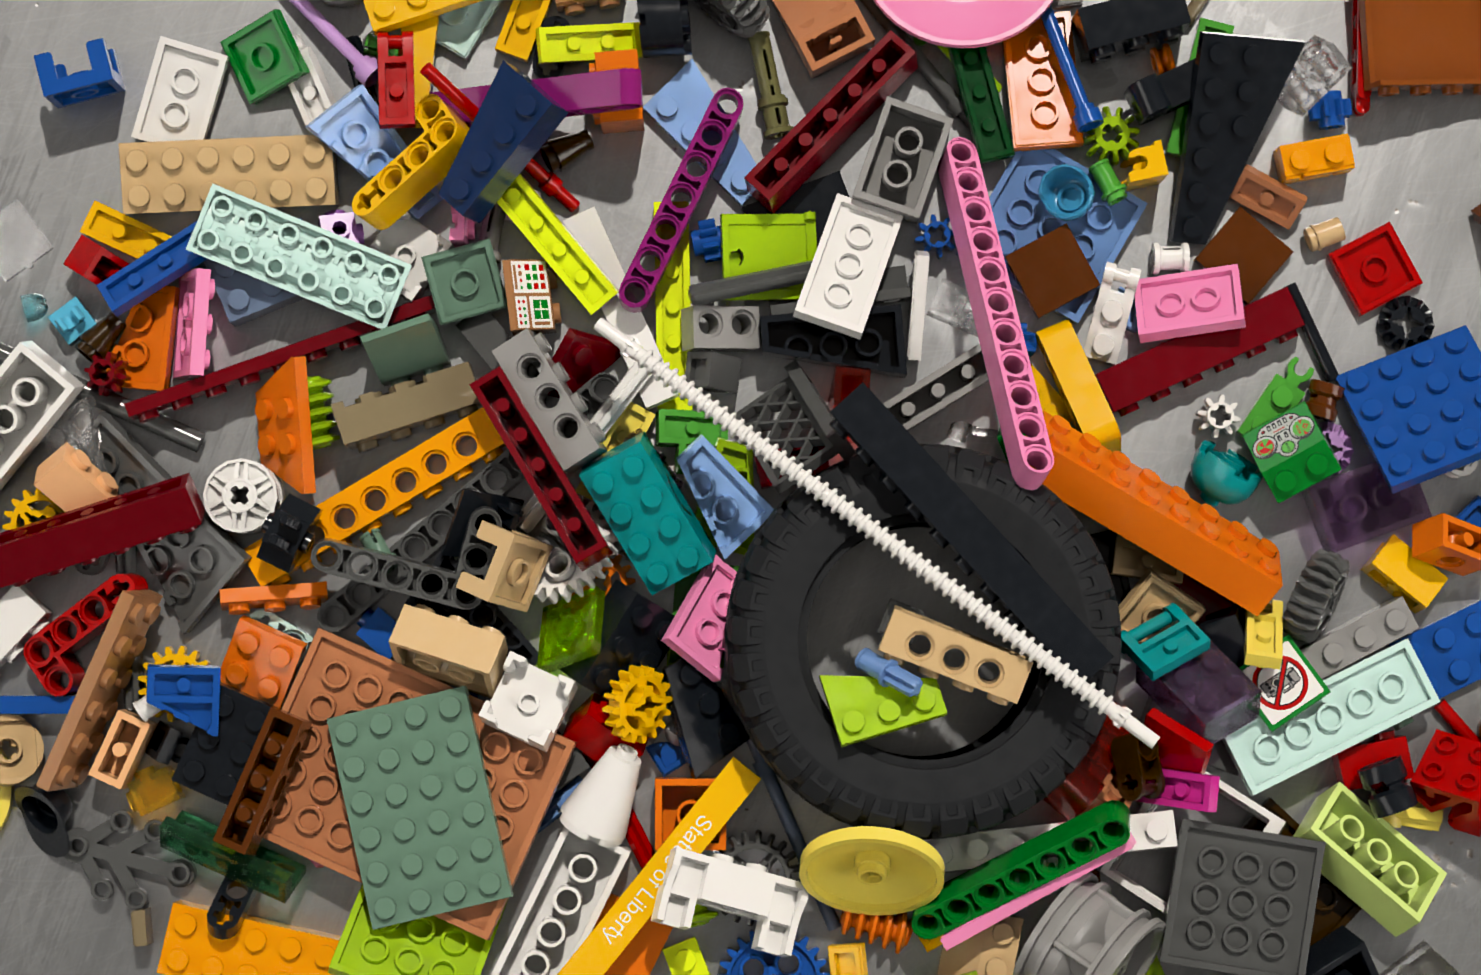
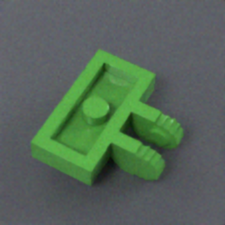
[656,409,728,474]

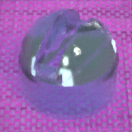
[20,293,49,323]

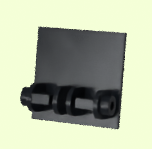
[440,488,524,562]

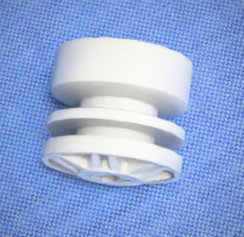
[203,458,286,535]

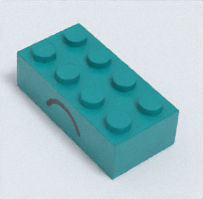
[579,431,716,595]

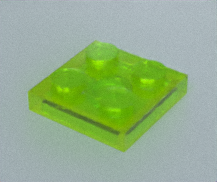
[537,586,606,673]

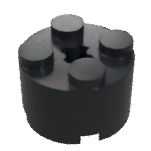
[637,0,692,58]

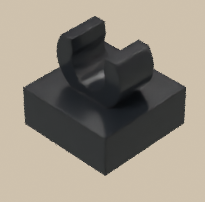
[145,720,189,765]

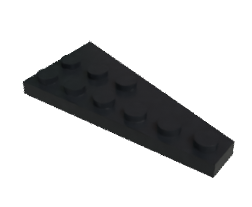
[1169,31,1306,245]

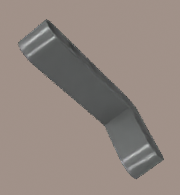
[311,506,502,610]

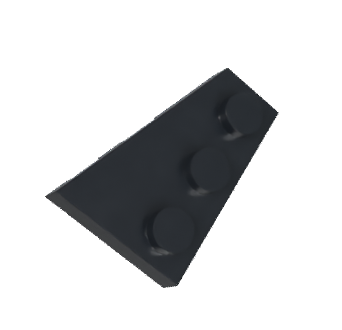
[662,656,750,778]

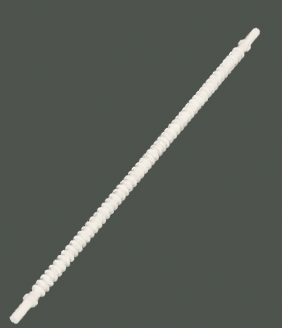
[593,318,1160,749]

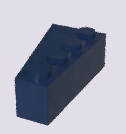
[438,60,569,223]

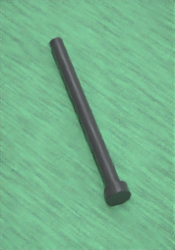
[0,342,205,453]

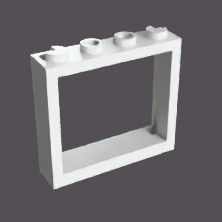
[1100,771,1286,915]

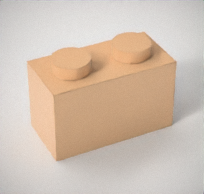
[34,442,119,512]
[88,709,158,790]

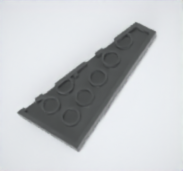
[80,412,252,634]

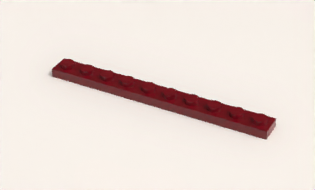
[124,295,436,423]

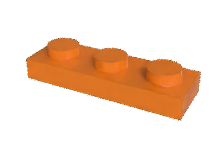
[219,581,328,615]

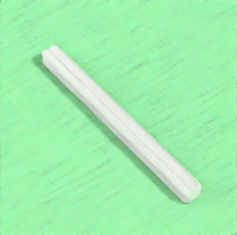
[517,361,653,533]

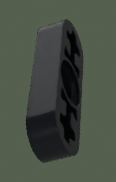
[207,848,267,940]

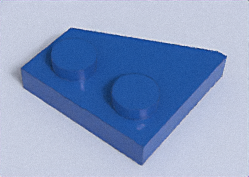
[146,664,221,736]

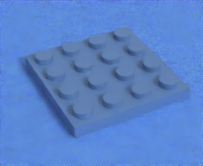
[956,149,1148,325]

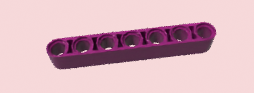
[421,68,643,131]
[619,88,744,313]

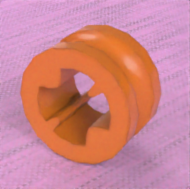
[1150,44,1175,76]

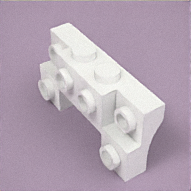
[651,847,809,958]

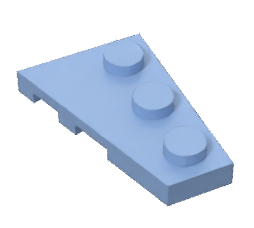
[676,434,775,560]

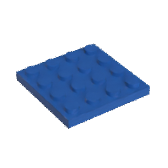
[1335,325,1481,494]

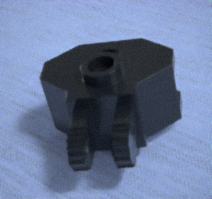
[257,493,323,573]

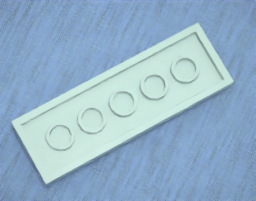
[1218,638,1440,796]

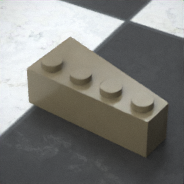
[330,361,481,453]

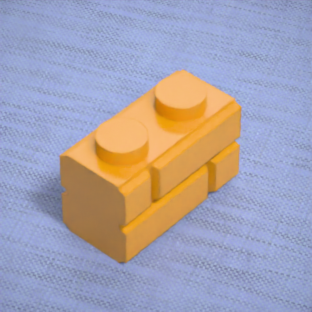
[1273,133,1355,185]

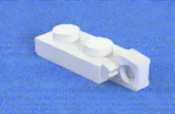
[288,34,336,132]

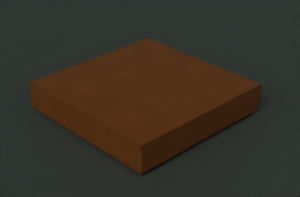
[1193,206,1294,305]
[1004,223,1100,319]

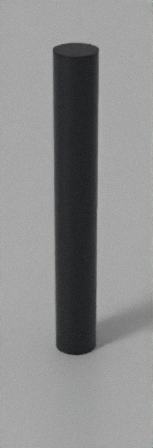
[1284,282,1339,382]

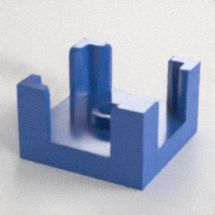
[34,38,126,109]

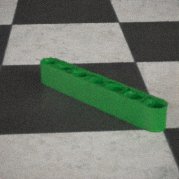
[912,800,1130,939]

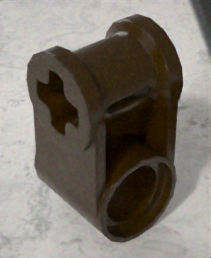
[1110,733,1166,801]

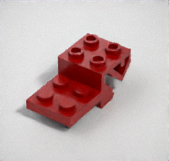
[1410,729,1481,837]

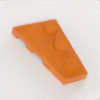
[104,286,180,392]

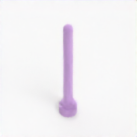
[289,0,378,88]

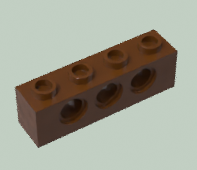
[213,707,312,855]

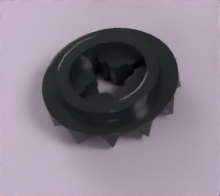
[1378,296,1435,351]

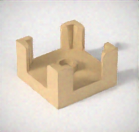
[456,520,553,612]

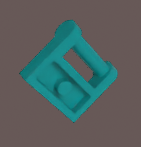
[1121,603,1211,681]

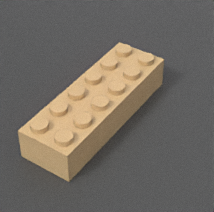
[119,135,339,214]

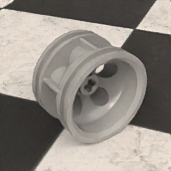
[1013,872,1166,975]

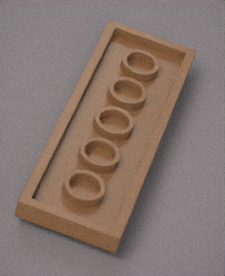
[36,590,163,792]

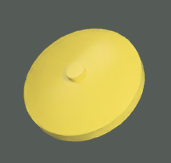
[799,826,945,916]

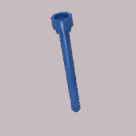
[1041,5,1104,133]

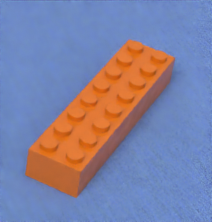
[1025,411,1283,616]

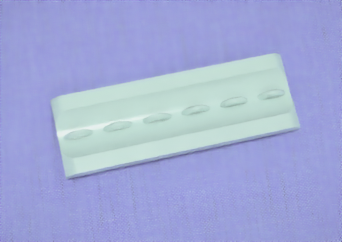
[186,183,412,329]

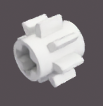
[1195,394,1241,439]

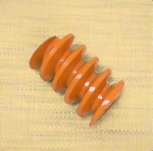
[839,911,913,954]

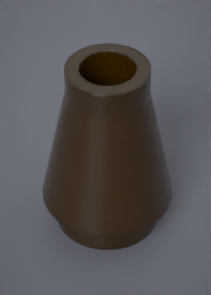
[540,129,594,172]
[74,312,126,363]

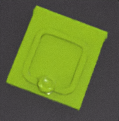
[720,211,817,301]

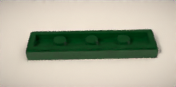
[947,46,1015,165]

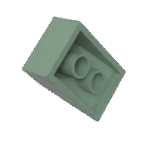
[360,313,451,387]

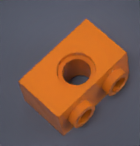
[1412,513,1481,576]

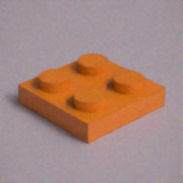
[220,615,308,709]

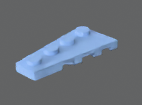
[643,59,757,207]
[305,84,444,219]

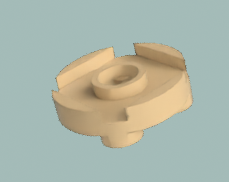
[0,714,44,786]

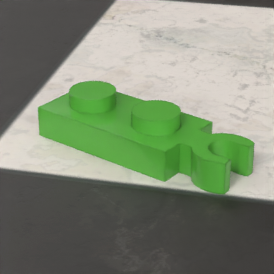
[1236,357,1314,437]

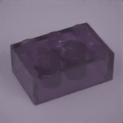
[1301,461,1432,553]
[1135,641,1262,744]

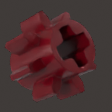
[84,352,131,397]

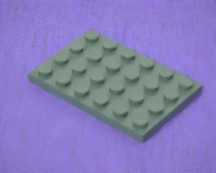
[327,686,514,930]

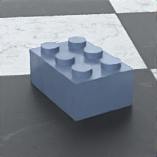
[204,218,305,327]

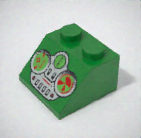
[1242,401,1342,503]

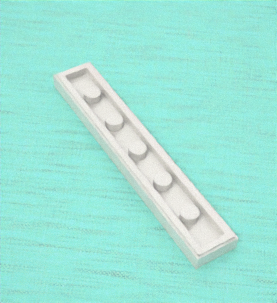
[563,206,679,410]

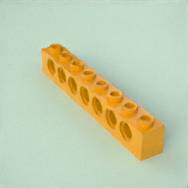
[244,407,506,586]

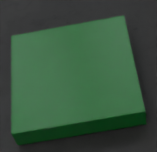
[220,9,309,105]

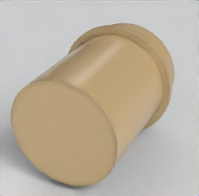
[1303,217,1346,252]

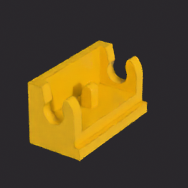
[1120,140,1169,191]
[1360,534,1449,614]

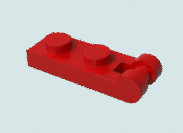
[377,31,416,129]

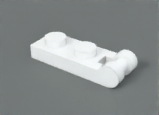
[1084,261,1141,365]

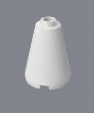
[559,744,642,847]

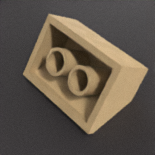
[388,604,508,699]
[937,914,1024,975]

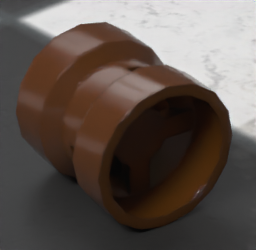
[1306,379,1345,423]

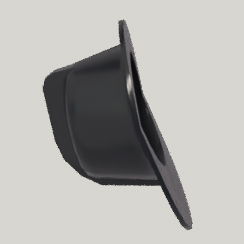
[14,784,73,858]

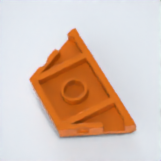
[255,356,316,494]

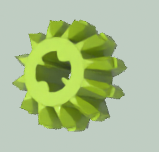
[1083,106,1140,166]

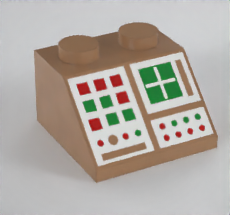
[502,259,562,336]

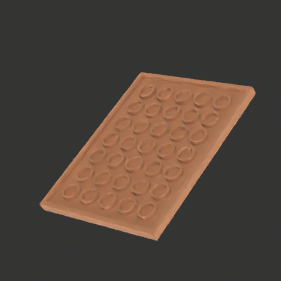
[263,627,577,940]

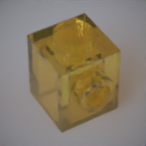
[126,765,186,816]

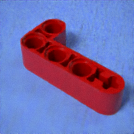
[24,573,148,697]

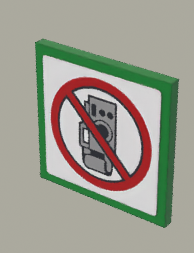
[1230,634,1331,733]

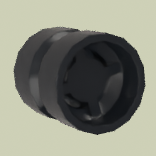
[1357,755,1418,819]

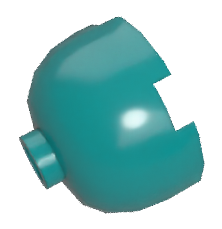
[1191,440,1263,506]

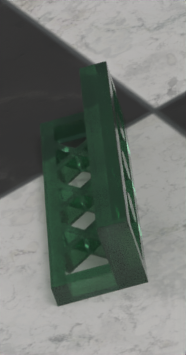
[159,810,306,903]

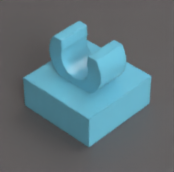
[48,296,98,346]

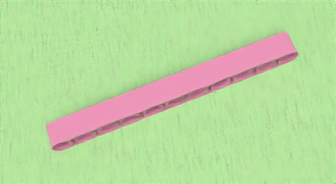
[938,137,1054,490]

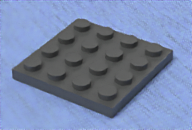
[1159,818,1326,975]

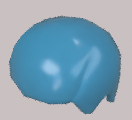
[1038,164,1095,221]

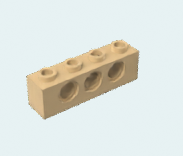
[878,605,1033,706]

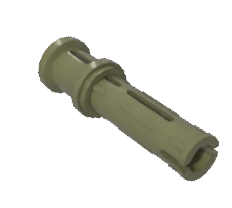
[748,31,794,140]

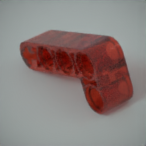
[1043,701,1142,820]

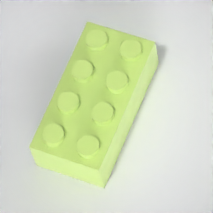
[1293,781,1447,937]

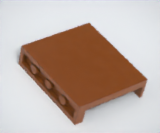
[1359,0,1481,97]

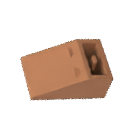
[771,0,875,79]

